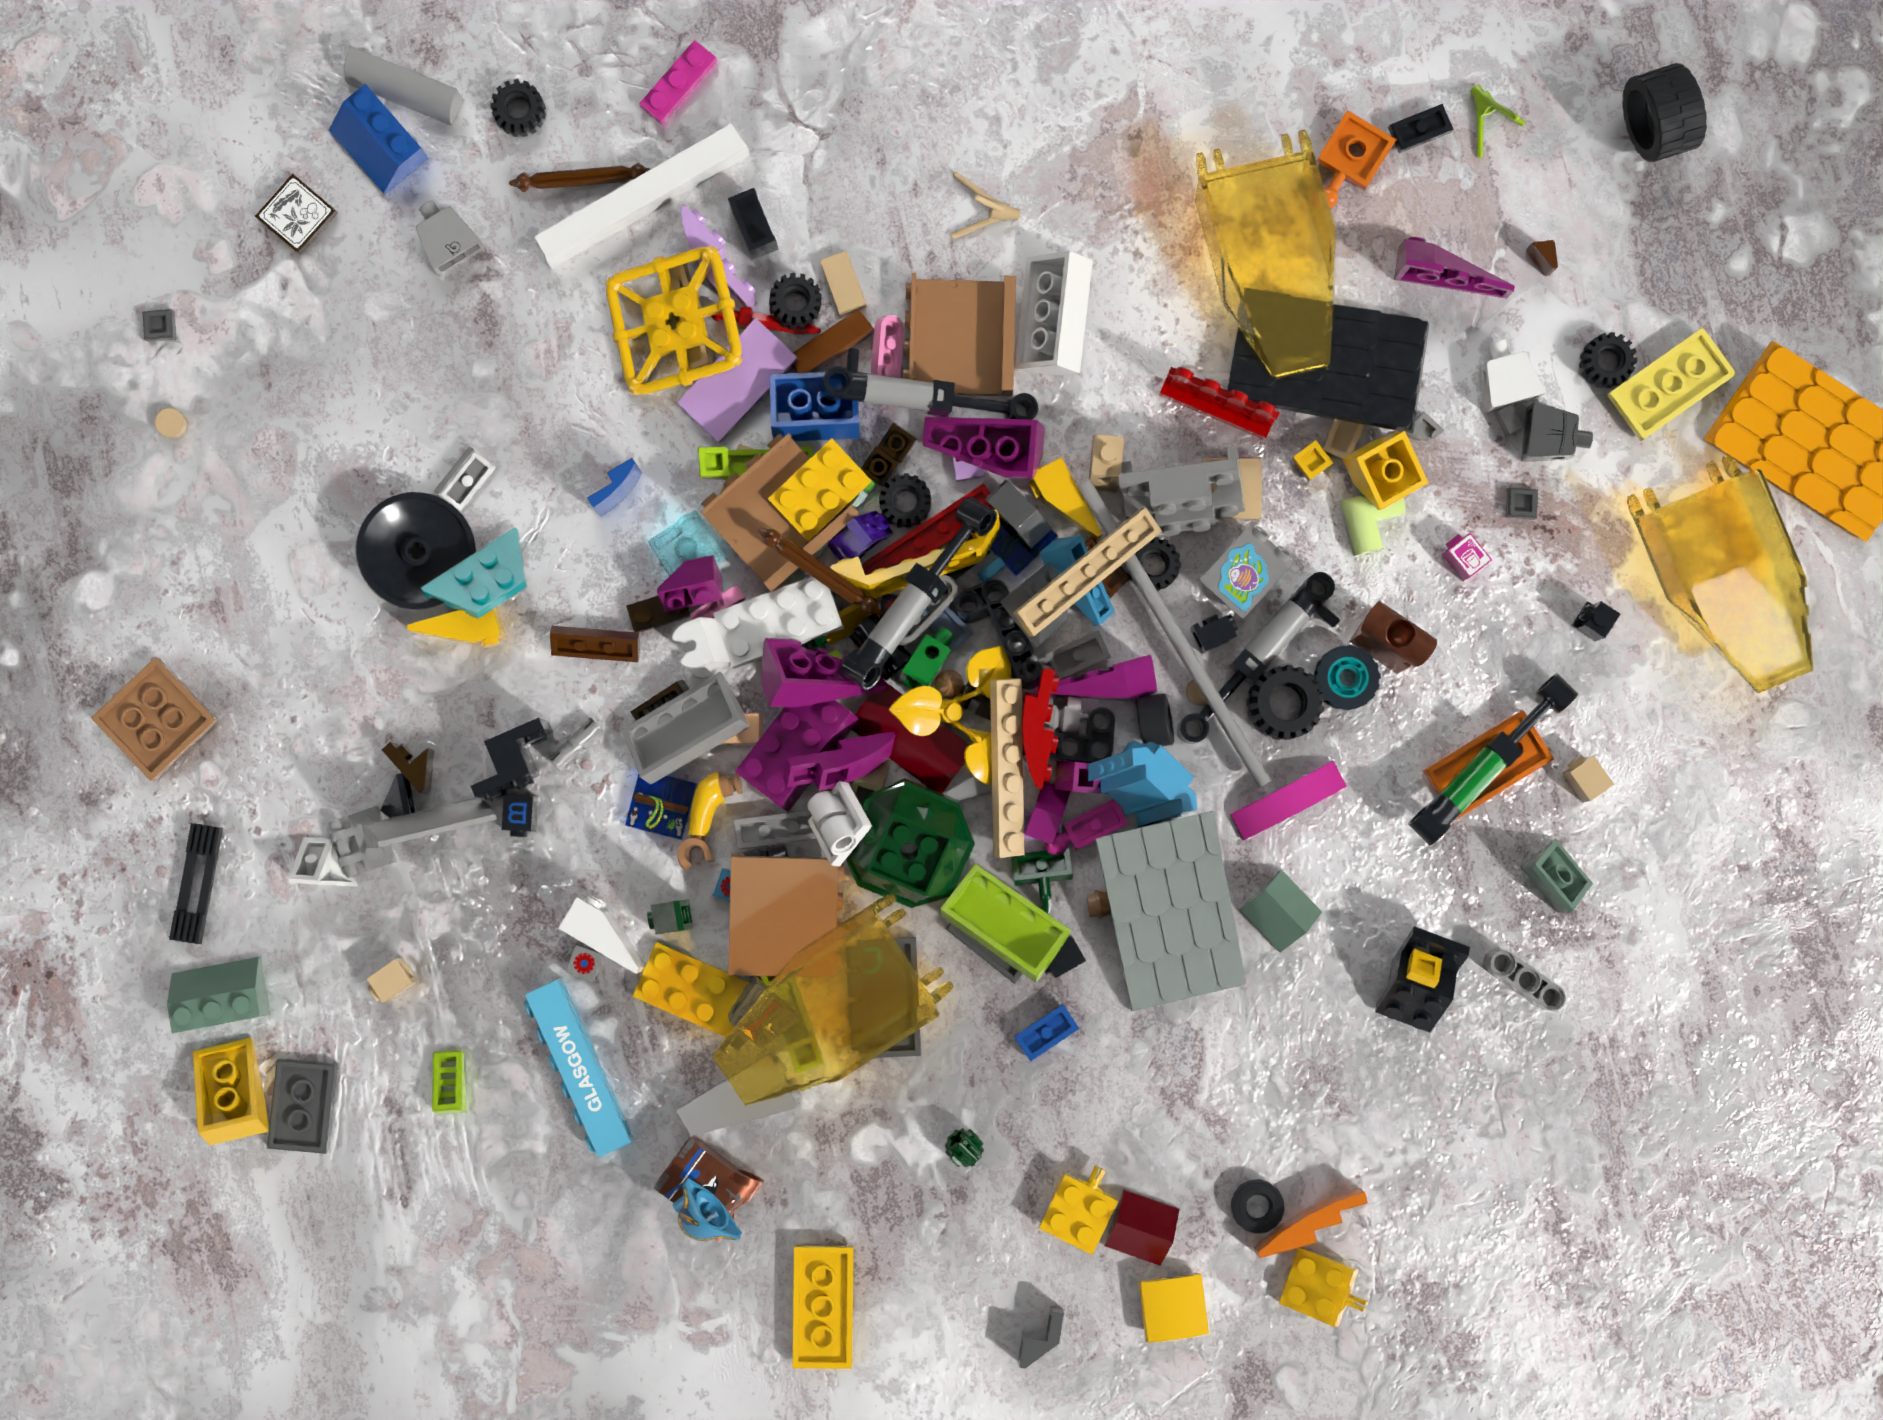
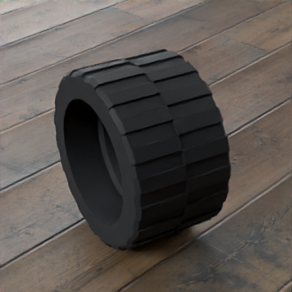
[1622,63,1707,163]

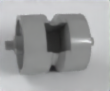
[1044,695,1088,734]

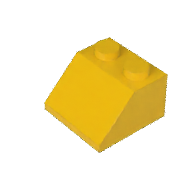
[1342,431,1429,510]

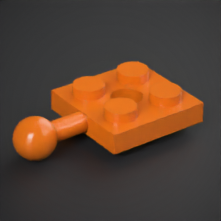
[1315,110,1397,210]

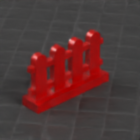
[1159,367,1280,440]

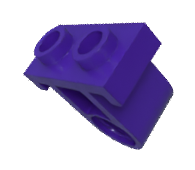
[827,510,893,561]

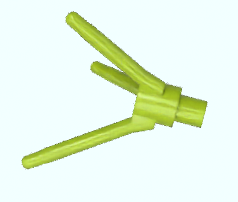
[1470,84,1525,158]

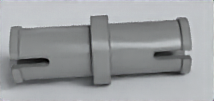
[548,717,603,771]

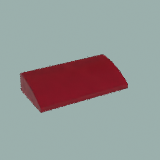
[852,682,970,793]

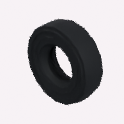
[1231,1179,1285,1234]

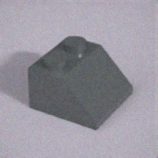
[1000,562,1067,648]

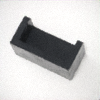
[728,188,779,260]

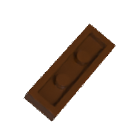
[550,626,640,663]

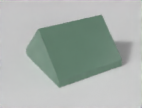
[1520,838,1593,913]
[1239,869,1322,953]

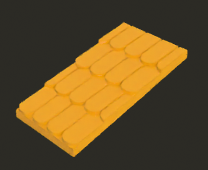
[1703,341,1883,542]

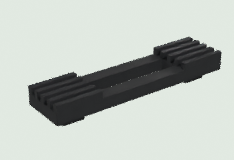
[169,823,223,944]

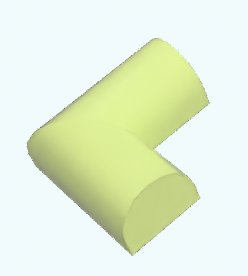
[1340,495,1405,557]

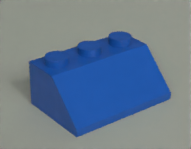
[329,84,429,195]
[769,372,860,442]

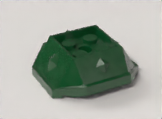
[846,778,975,908]

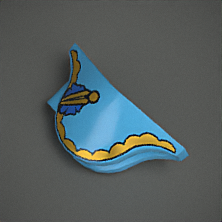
[673,1178,742,1241]

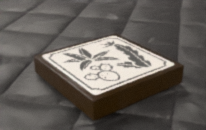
[255,174,338,255]

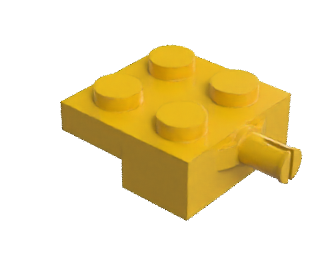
[1038,1165,1118,1255]
[1279,1247,1368,1327]

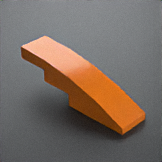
[1254,1188,1368,1258]

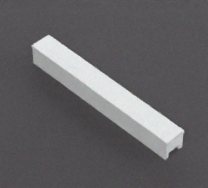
[534,123,750,269]

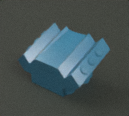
[1087,741,1197,827]

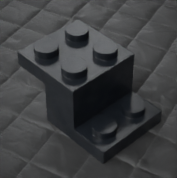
[470,718,553,802]
[1375,926,1470,1033]

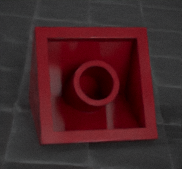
[1104,1189,1180,1266]

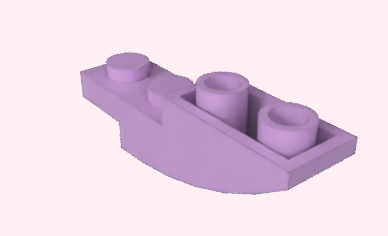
[681,205,757,307]

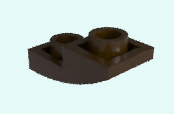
[861,422,918,486]

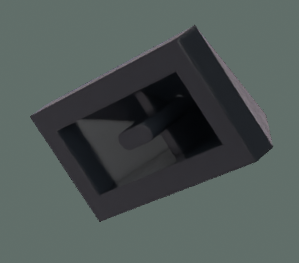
[380,773,416,818]

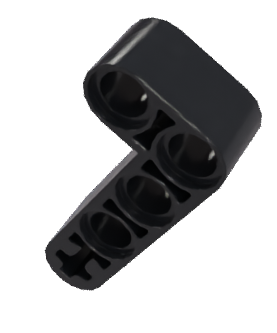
[954,579,1041,690]
[1023,707,1115,763]

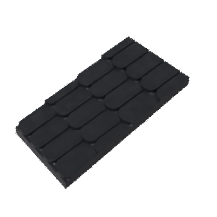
[1227,288,1429,433]

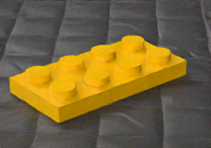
[632,942,749,1037]
[792,1245,854,1369]

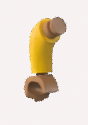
[677,771,743,872]

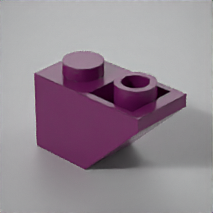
[657,555,722,612]

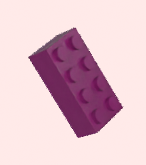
[735,700,859,812]

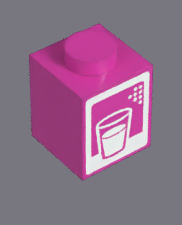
[1441,532,1492,581]

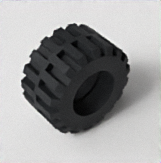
[1246,665,1325,740]

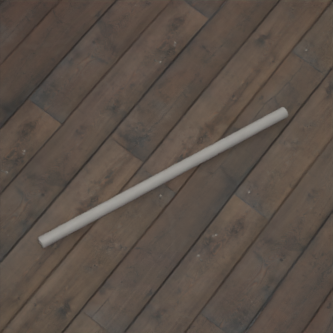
[1077,479,1271,788]

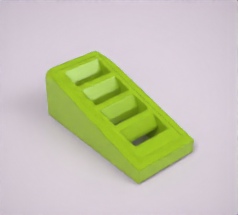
[432,1050,466,1115]

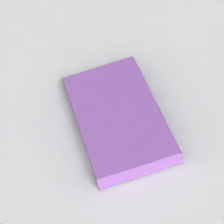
[677,318,799,443]

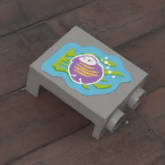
[1200,524,1294,619]

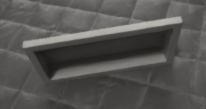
[621,672,750,784]
[362,798,496,848]

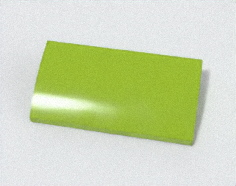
[940,863,1071,983]

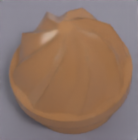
[935,670,964,699]
[1087,890,1111,919]

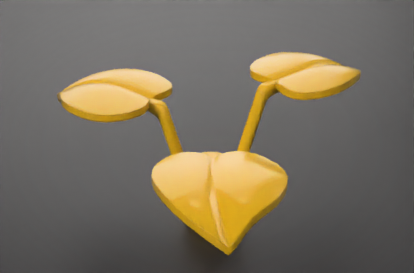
[889,646,1011,785]

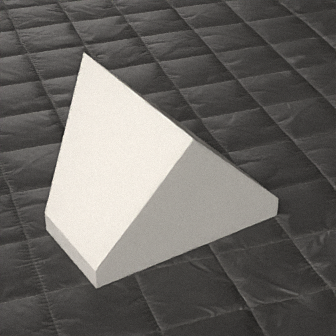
[288,837,359,887]

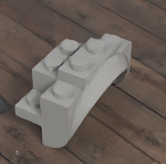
[1118,447,1245,536]

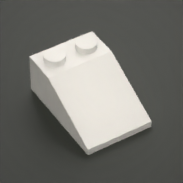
[558,895,646,974]

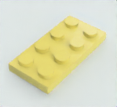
[1607,327,1737,441]

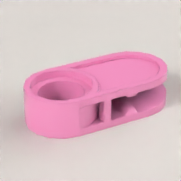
[690,586,746,620]

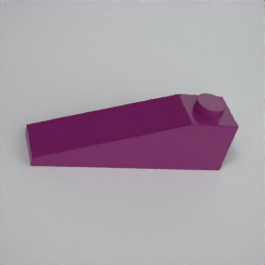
[1394,237,1515,299]
[922,417,1045,479]
[761,638,887,707]
[1034,655,1157,704]

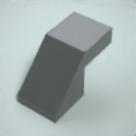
[985,479,1052,549]
[1018,1306,1064,1369]

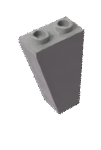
[676,1053,801,1136]

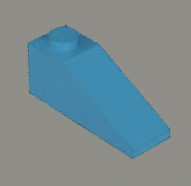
[1039,535,1115,626]

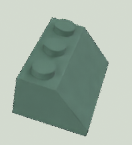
[167,957,270,1033]

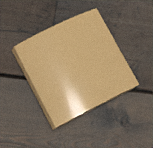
[1202,457,1262,519]

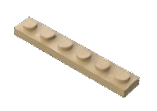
[1013,507,1162,637]
[990,678,1024,858]

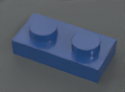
[1014,1003,1079,1062]

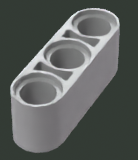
[1483,949,1566,1011]

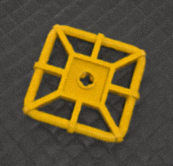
[605,245,743,396]

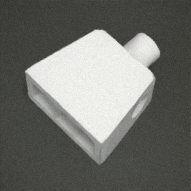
[1480,340,1546,413]

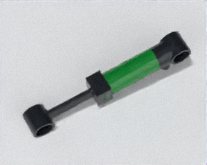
[1408,673,1578,846]

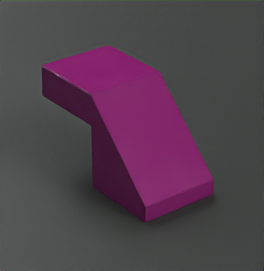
[1024,781,1071,845]

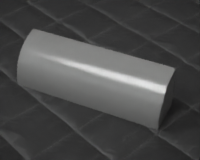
[344,46,464,126]

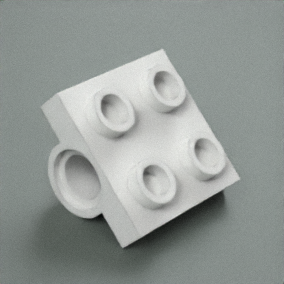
[807,781,872,866]

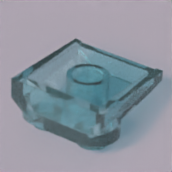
[648,510,728,576]

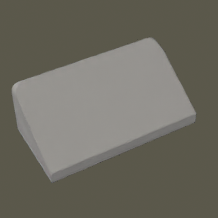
[434,447,496,512]

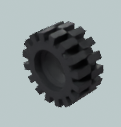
[490,79,546,137]
[769,273,822,330]
[1579,332,1638,388]
[879,473,931,528]
[1127,537,1181,591]

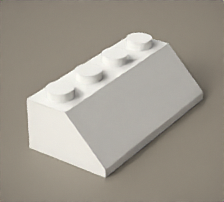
[1014,251,1093,375]

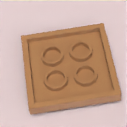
[91,657,219,781]

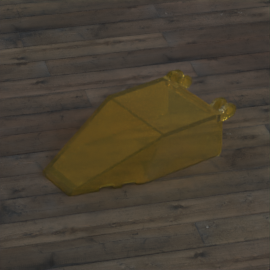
[1195,130,1336,377]
[1627,455,1814,693]
[712,894,954,1106]

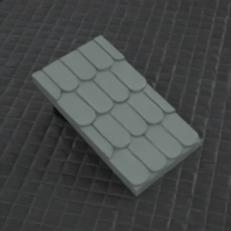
[1095,811,1246,1011]

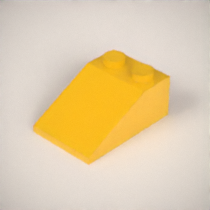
[193,1038,269,1145]

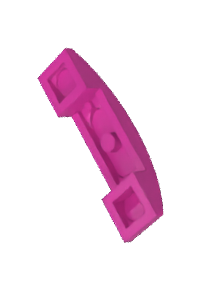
[1230,761,1347,840]

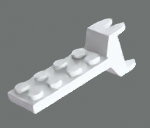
[672,576,844,679]

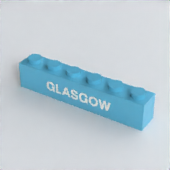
[524,978,634,1158]

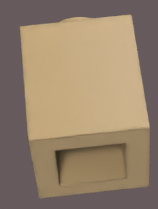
[1562,755,1615,802]
[367,958,419,1004]

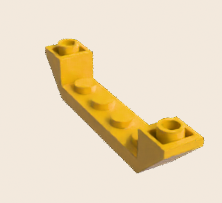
[830,509,1000,598]

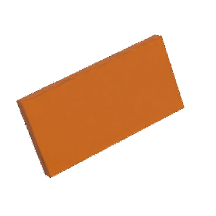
[1423,710,1554,820]

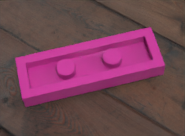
[639,39,717,125]

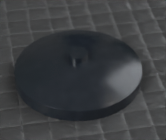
[355,492,476,610]

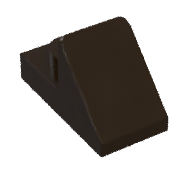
[381,742,434,795]

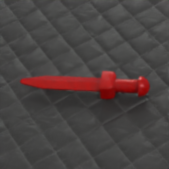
[711,306,821,334]

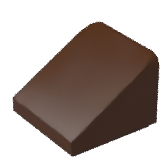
[1526,240,1558,276]

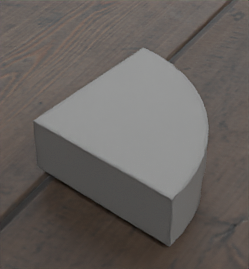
[1406,411,1444,441]

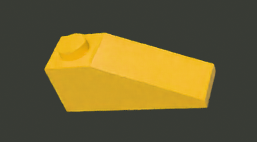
[1028,457,1103,541]
[406,606,506,648]

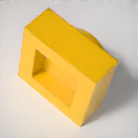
[1292,440,1334,482]
[1406,949,1442,988]

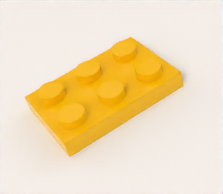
[768,438,872,542]

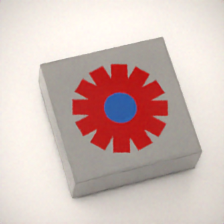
[565,944,604,982]

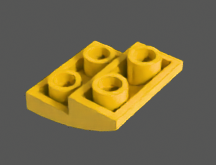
[1138,1273,1209,1343]

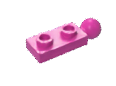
[1044,799,1128,855]

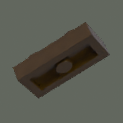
[626,595,691,633]

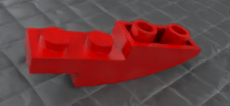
[1022,665,1059,789]

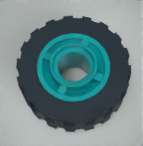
[1313,645,1381,710]

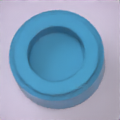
[977,556,1006,582]

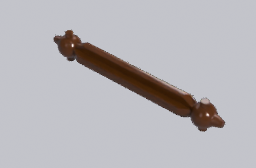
[509,163,651,192]
[758,528,882,615]

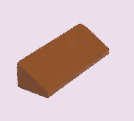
[793,309,874,373]

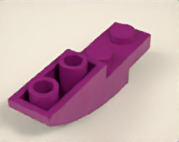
[783,731,895,791]

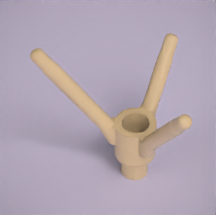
[951,172,1020,239]

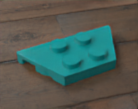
[421,527,527,619]

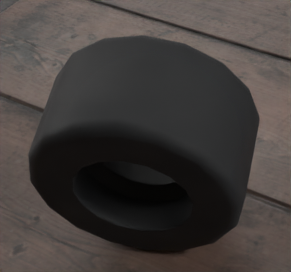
[1137,694,1174,747]

